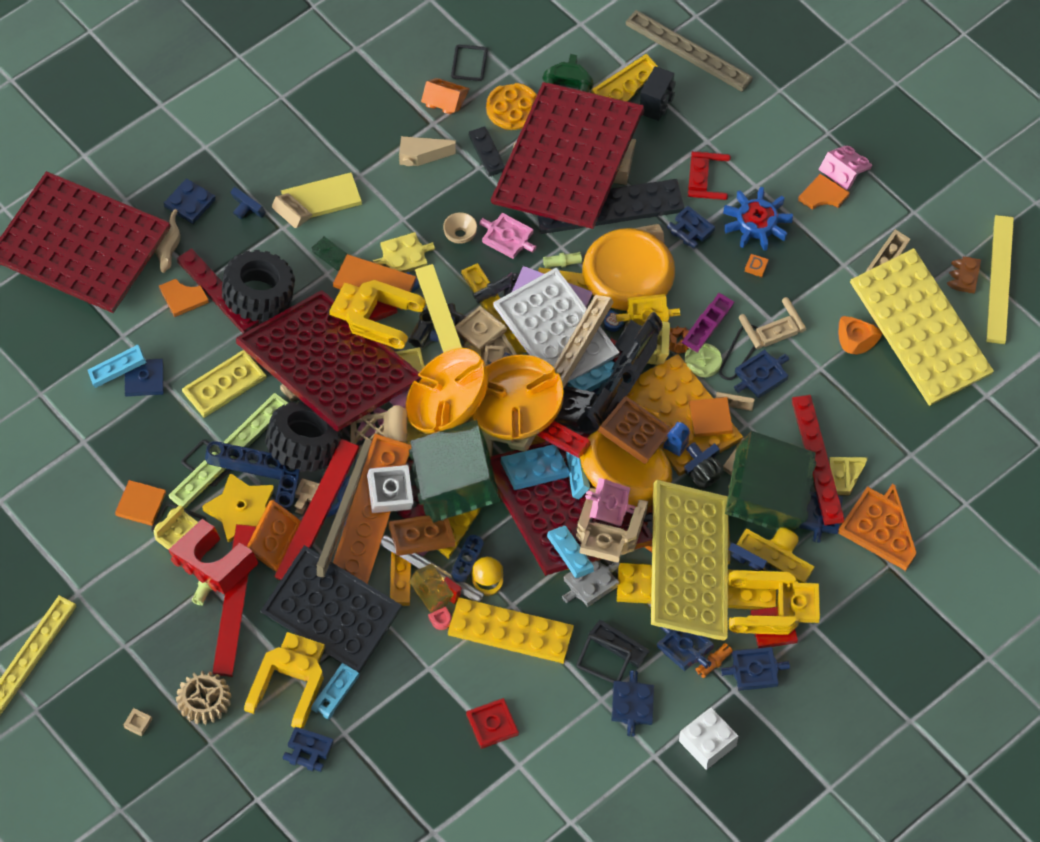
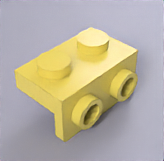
[154,505,198,549]

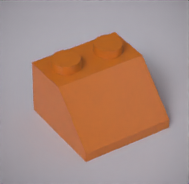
[421,78,469,114]

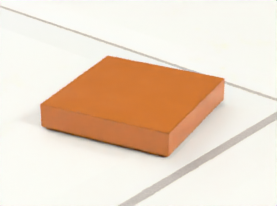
[689,397,733,437]
[115,480,166,526]

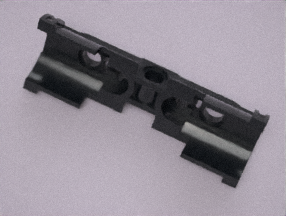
[569,312,663,434]

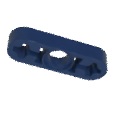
[451,535,484,582]

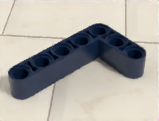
[205,441,300,512]

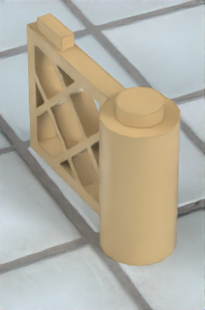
[351,405,407,453]

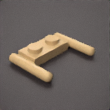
[739,297,807,350]

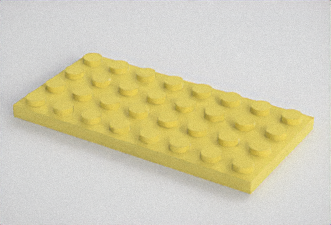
[850,248,994,406]
[651,480,728,641]

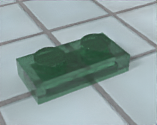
[311,236,349,272]

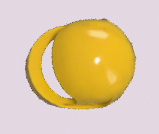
[471,556,503,596]

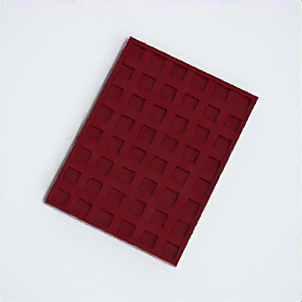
[491,82,644,229]
[0,171,171,314]

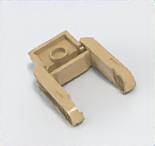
[576,488,648,563]

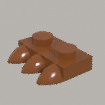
[947,256,981,294]

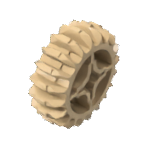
[176,671,231,725]

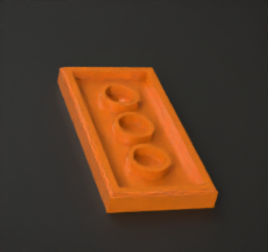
[333,254,416,310]

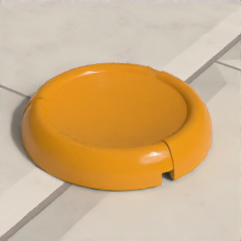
[582,228,675,311]
[406,348,488,434]
[472,355,564,440]
[580,430,672,507]

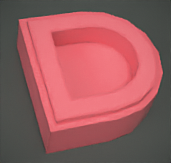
[428,606,452,630]

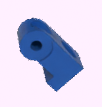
[663,422,690,457]

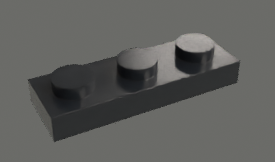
[469,126,505,177]
[588,619,650,668]

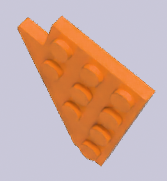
[838,484,916,571]

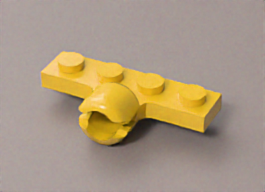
[736,527,815,583]

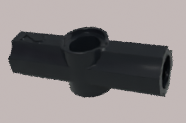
[408,301,447,348]

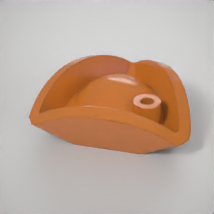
[839,316,883,354]

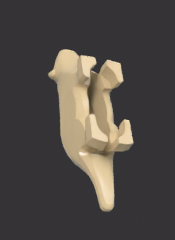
[155,209,180,273]

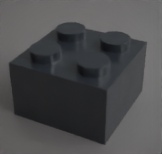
[640,66,676,121]

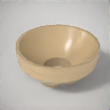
[443,212,477,244]

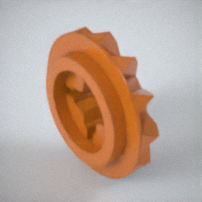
[669,326,689,353]

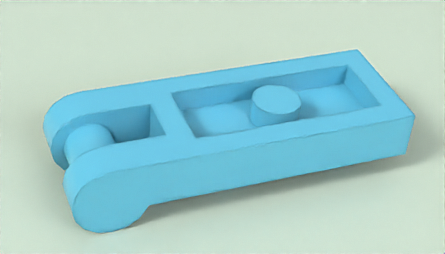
[311,663,359,720]

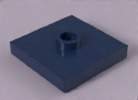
[125,359,164,397]

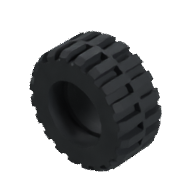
[222,250,295,321]
[265,401,343,472]

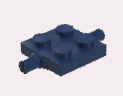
[734,350,789,398]
[799,491,843,543]
[657,627,714,671]
[721,647,790,691]
[611,670,654,737]

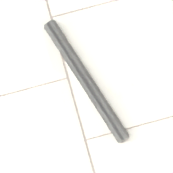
[381,535,484,602]

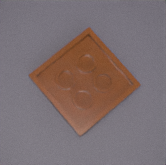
[598,396,672,465]

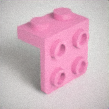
[819,146,872,190]

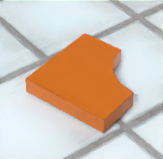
[798,174,849,210]
[159,279,209,317]

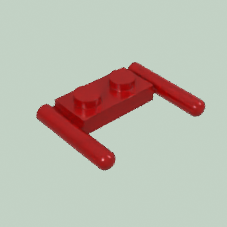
[688,151,731,200]

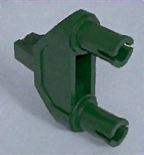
[542,54,594,93]

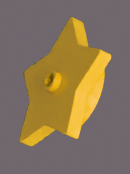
[202,474,274,543]

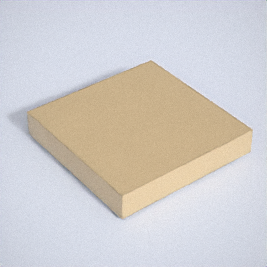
[455,306,507,353]

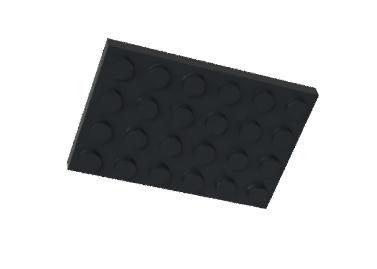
[260,545,403,674]

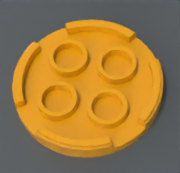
[486,83,537,130]

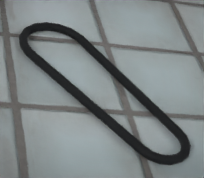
[719,325,758,380]

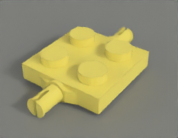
[373,232,435,273]

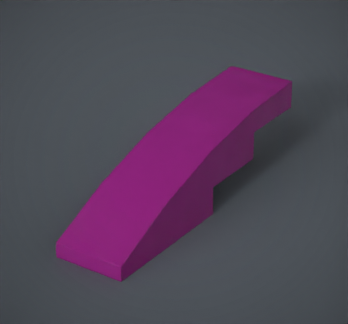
[682,293,734,353]

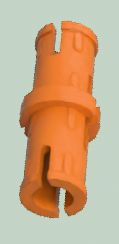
[696,643,733,678]

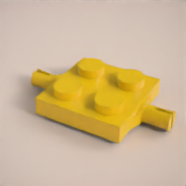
[616,294,680,326]

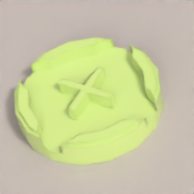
[685,343,722,377]

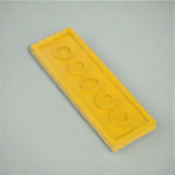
[448,597,574,664]

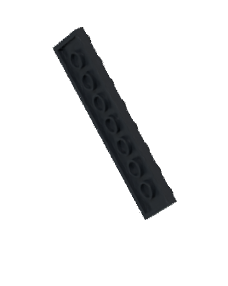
[536,179,685,234]

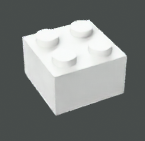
[367,465,413,513]
[679,707,738,770]

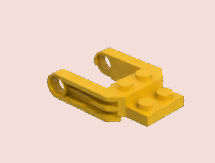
[330,280,426,349]
[729,570,820,635]
[244,632,325,729]

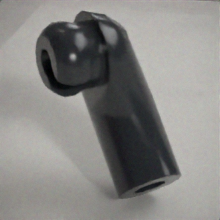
[504,272,519,296]
[447,303,467,325]

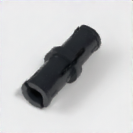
[473,276,511,304]

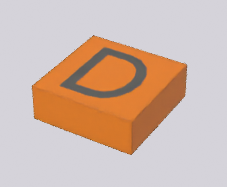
[745,254,769,277]

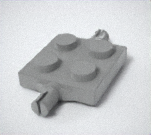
[562,560,620,607]

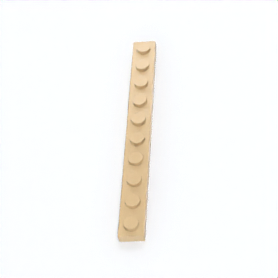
[508,295,614,452]

